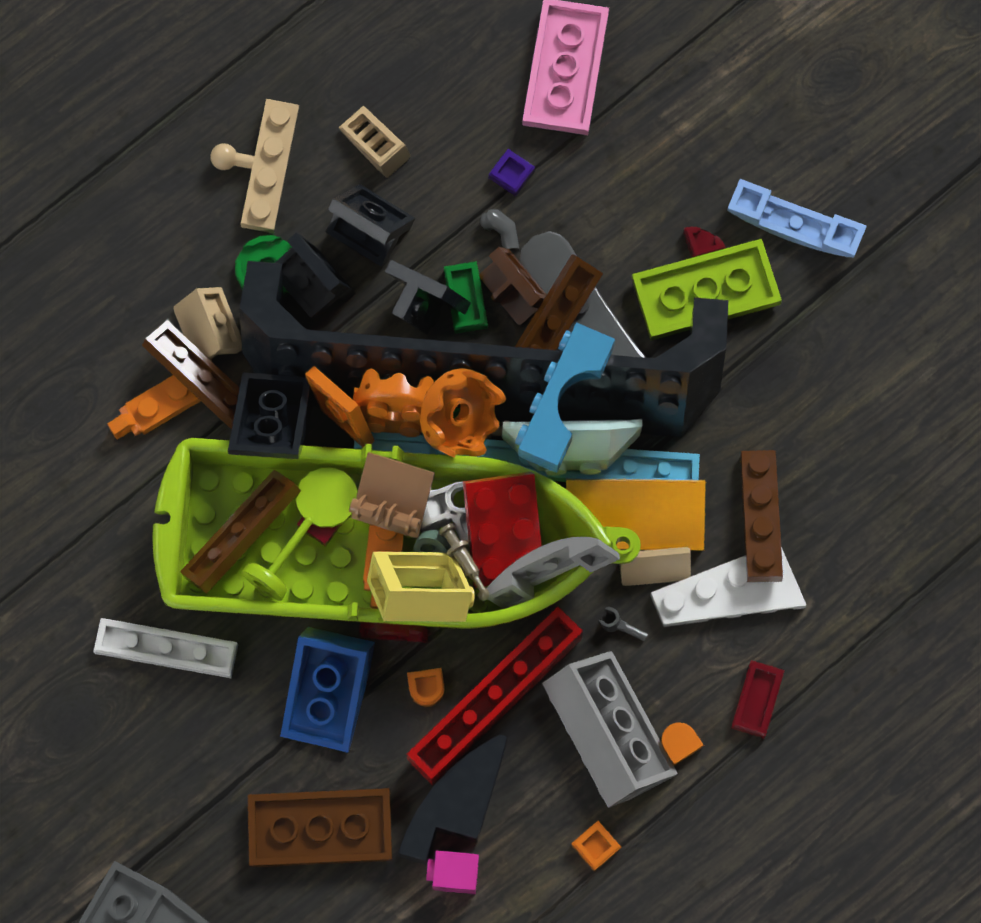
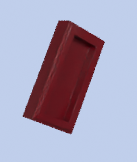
[731,660,785,739]

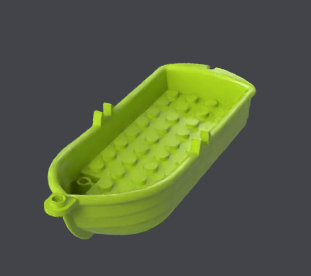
[152,438,641,629]

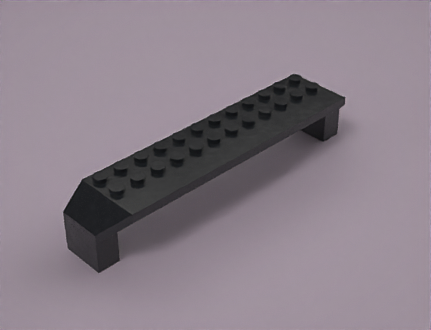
[240,261,729,437]

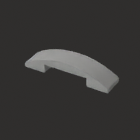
[487,537,620,609]

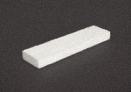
[93,618,238,678]

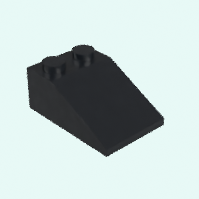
[228,372,313,459]

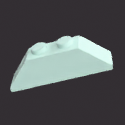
[502,419,642,476]

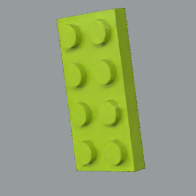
[631,239,782,341]

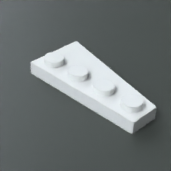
[650,547,806,627]

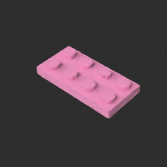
[522,0,609,135]

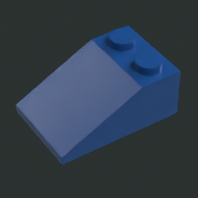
[280,627,375,752]

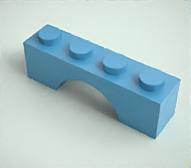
[515,322,615,473]

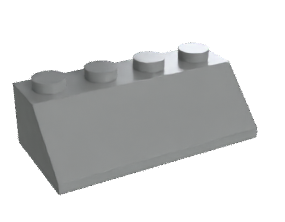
[542,651,678,808]

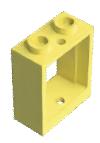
[367,551,475,622]

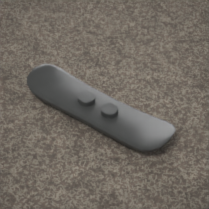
[519,231,645,358]

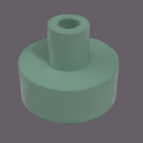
[413,530,451,553]

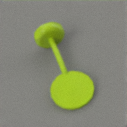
[242,467,358,601]

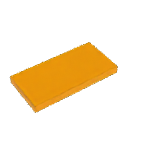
[566,478,705,550]

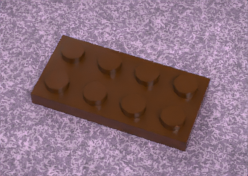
[248,788,393,867]

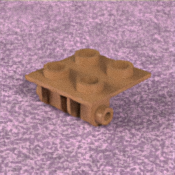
[349,452,435,539]

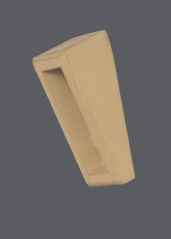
[339,106,410,178]

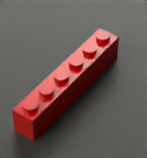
[407,607,583,786]

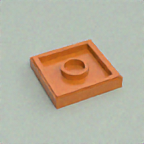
[305,366,375,447]

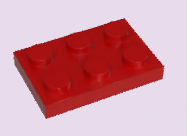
[462,472,542,587]

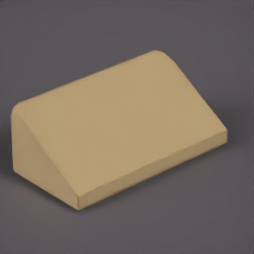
[619,547,691,586]

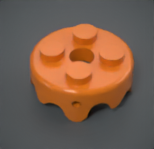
[420,368,506,458]
[352,369,434,437]

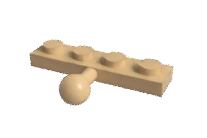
[210,99,299,234]

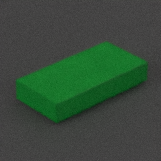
[444,261,488,334]

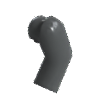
[480,209,520,253]

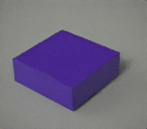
[489,149,535,196]

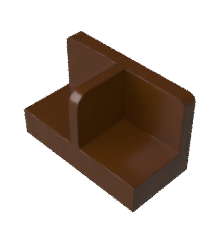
[479,247,547,325]

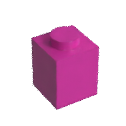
[426,850,479,894]

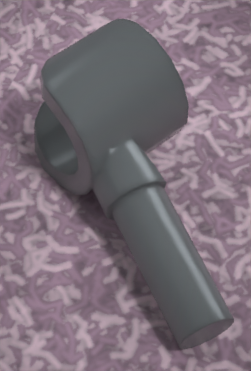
[599,607,647,641]

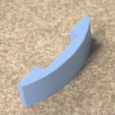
[727,179,867,258]

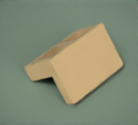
[173,287,242,360]

